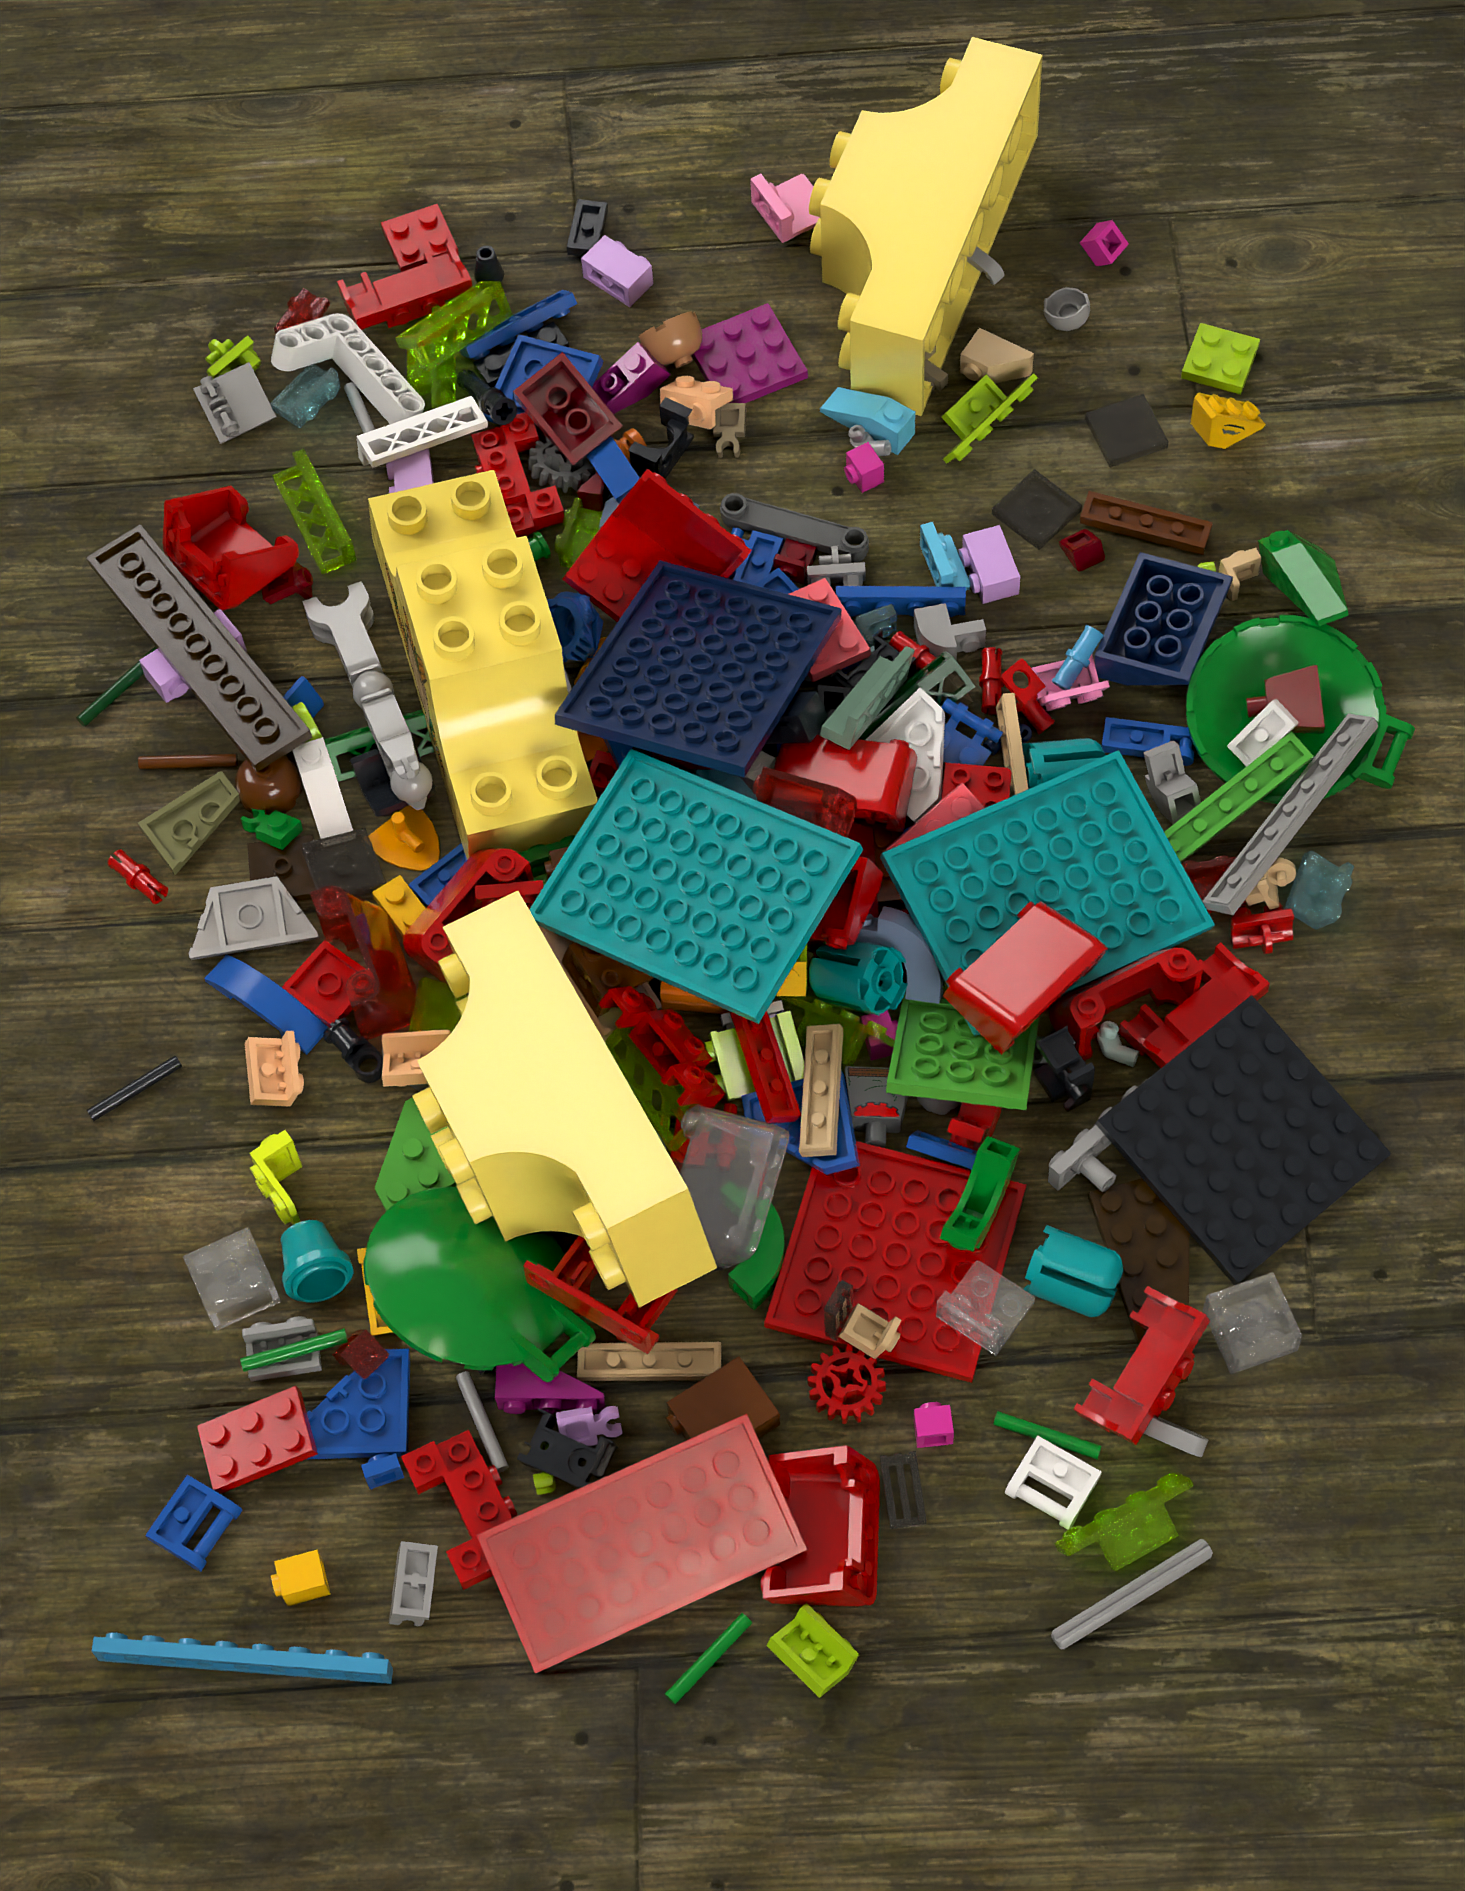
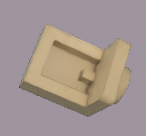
[1218,548,1261,601]
[838,1303,902,1359]

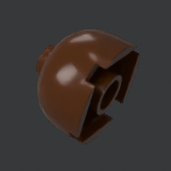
[235,755,303,815]

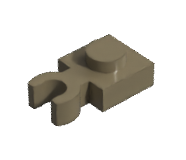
[713,403,747,458]

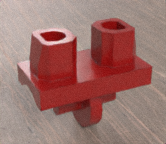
[1231,902,1294,954]

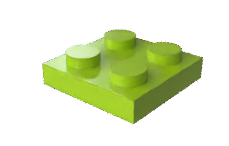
[1181,323,1260,395]

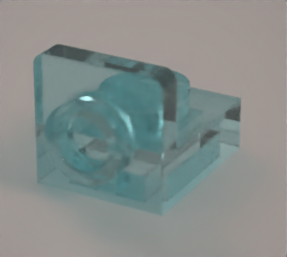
[856,604,897,654]

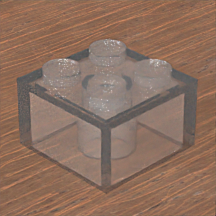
[183,1227,281,1331]
[1203,1272,1302,1374]

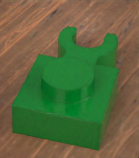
[241,808,303,850]

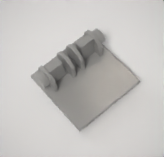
[193,362,277,444]

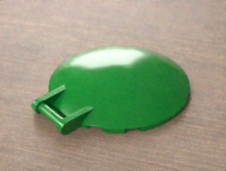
[1186,615,1415,804]
[364,1187,596,1382]

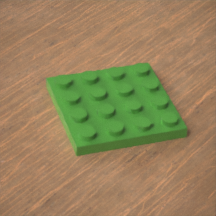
[886,994,1039,1110]

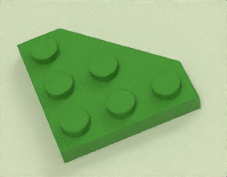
[374,1098,457,1211]

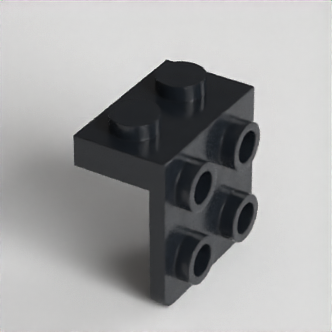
[350,737,437,817]

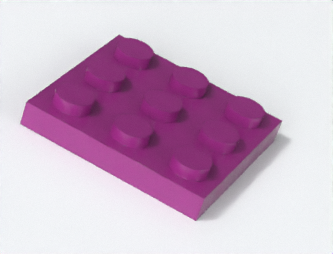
[692,303,808,403]

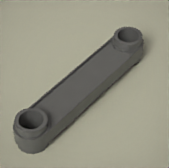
[720,493,869,562]

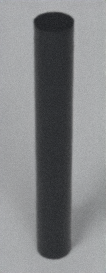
[87,1056,182,1121]

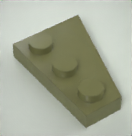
[138,771,240,875]

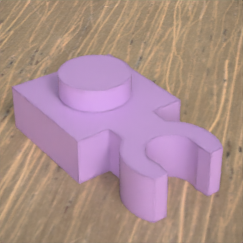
[556,1406,622,1446]

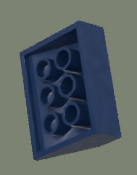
[1094,552,1233,686]

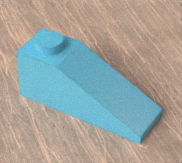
[820,387,915,455]

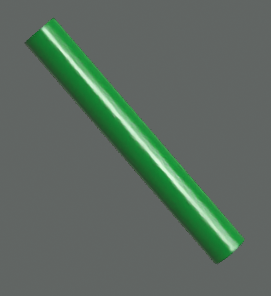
[240,1328,348,1372]
[993,1411,1102,1460]
[664,1613,752,1705]

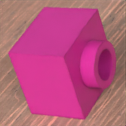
[1080,220,1129,266]
[844,442,884,493]
[861,1010,898,1061]
[913,1402,954,1448]

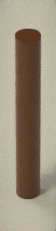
[138,753,238,769]

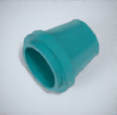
[280,1220,354,1303]

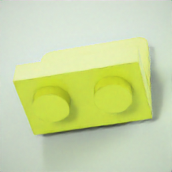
[250,1130,302,1225]

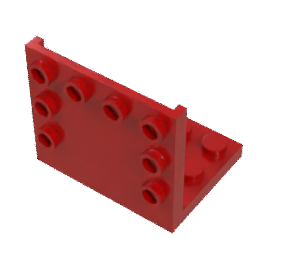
[562,469,752,622]

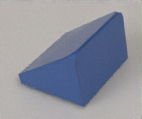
[283,676,324,718]

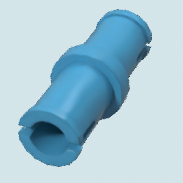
[1052,625,1104,690]

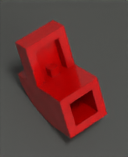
[947,1102,1002,1151]

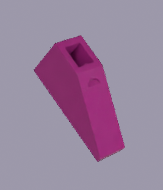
[592,342,671,414]
[495,1363,606,1414]

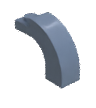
[856,906,945,1004]

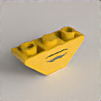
[1190,393,1266,449]

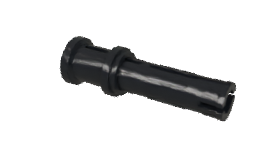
[456,369,517,425]

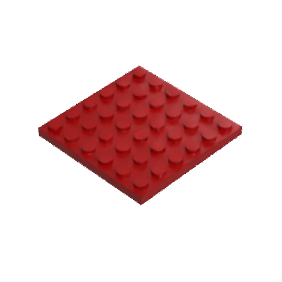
[764,1141,1027,1383]

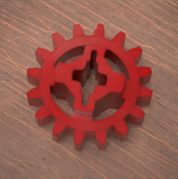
[808,1344,886,1424]

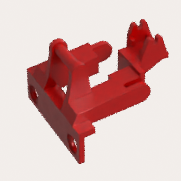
[523,1236,678,1354]

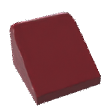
[577,473,608,512]
[1059,529,1105,571]

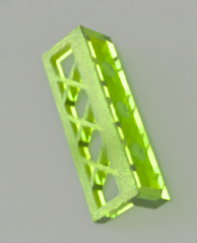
[395,281,513,372]
[272,448,357,574]
[605,1026,716,1151]

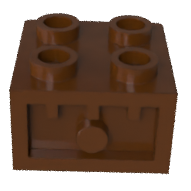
[561,942,654,1018]

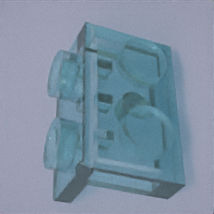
[271,364,341,428]
[1284,850,1354,930]

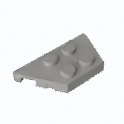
[189,876,319,960]

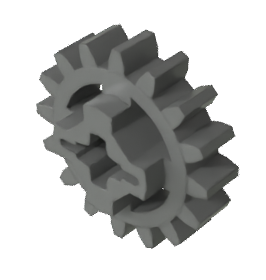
[528,437,596,493]

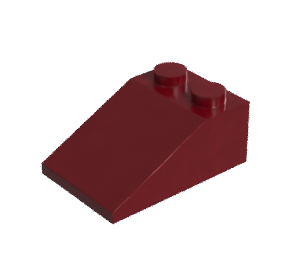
[513,352,623,466]

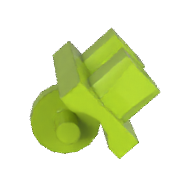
[205,335,261,379]

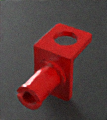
[1000,658,1055,734]

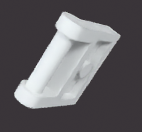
[1005,1436,1102,1530]

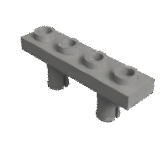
[1048,1079,1147,1192]

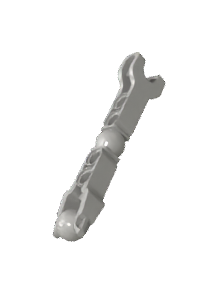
[302,581,433,810]

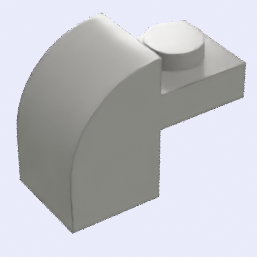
[914,603,986,660]
[1144,740,1201,824]

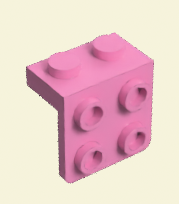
[1031,655,1110,711]

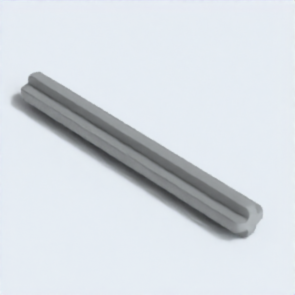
[1051,1539,1213,1649]

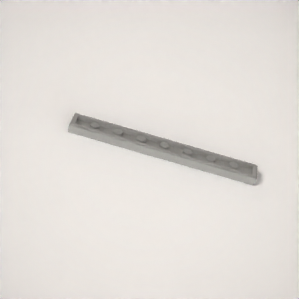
[1203,714,1378,915]

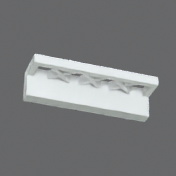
[357,396,488,468]

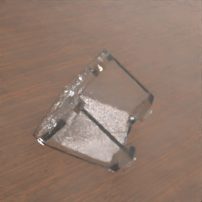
[680,1105,789,1269]

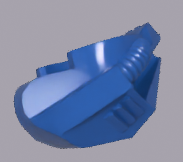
[547,591,603,663]

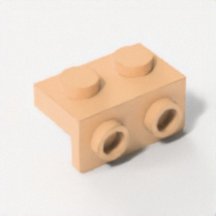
[660,376,733,429]
[382,1030,451,1087]
[245,1031,304,1106]

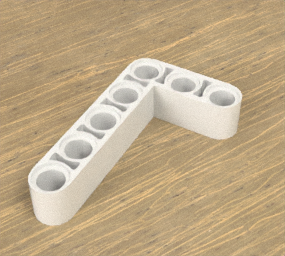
[271,313,425,424]

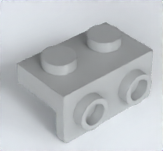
[242,1316,322,1382]

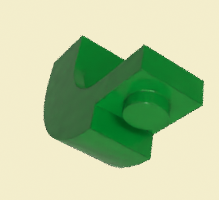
[940,1136,1021,1252]
[719,1181,785,1310]

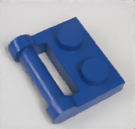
[145,1475,243,1572]

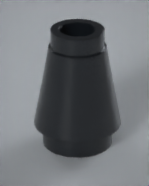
[474,246,504,289]

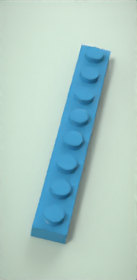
[91,1633,393,1684]

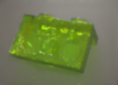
[555,498,603,568]
[409,977,468,1033]

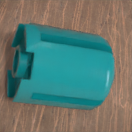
[1022,738,1106,789]
[808,941,908,1016]
[1022,1225,1123,1317]

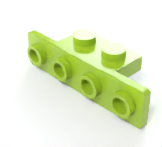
[941,373,1038,464]

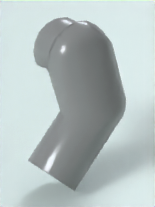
[848,425,891,456]

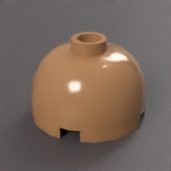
[639,311,703,368]

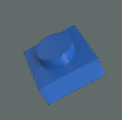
[361,1453,404,1489]

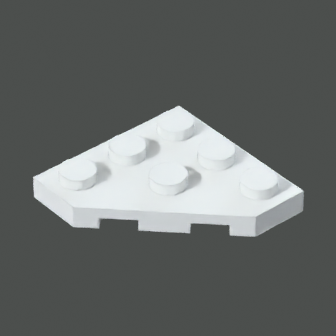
[866,687,945,823]

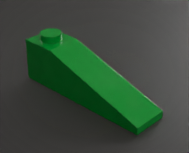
[1258,530,1348,626]

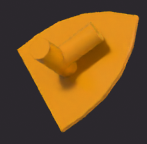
[362,805,440,871]

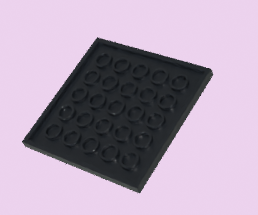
[1095,995,1391,1286]

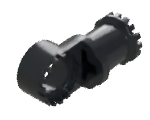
[323,1017,383,1083]

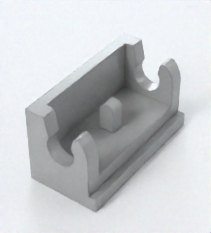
[389,1541,438,1626]

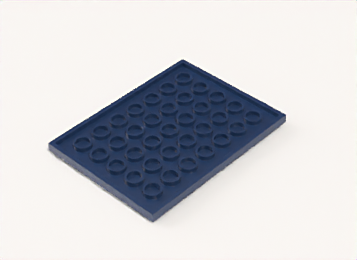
[555,561,842,778]

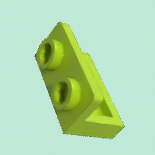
[766,1604,859,1698]

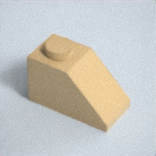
[960,328,1034,384]

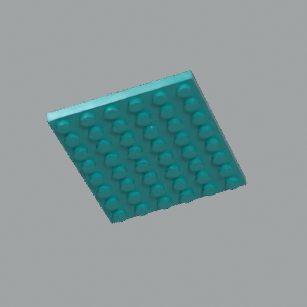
[529,749,863,1024]
[880,750,1215,1037]

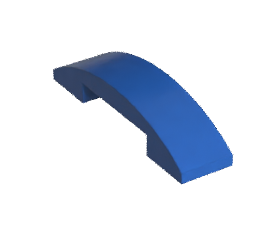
[204,954,328,1055]

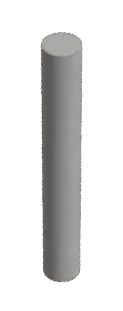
[344,382,375,433]
[456,1371,509,1473]

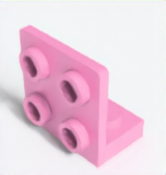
[751,174,820,243]

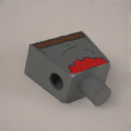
[845,1066,909,1148]

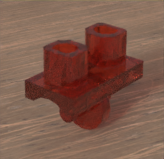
[274,288,330,334]

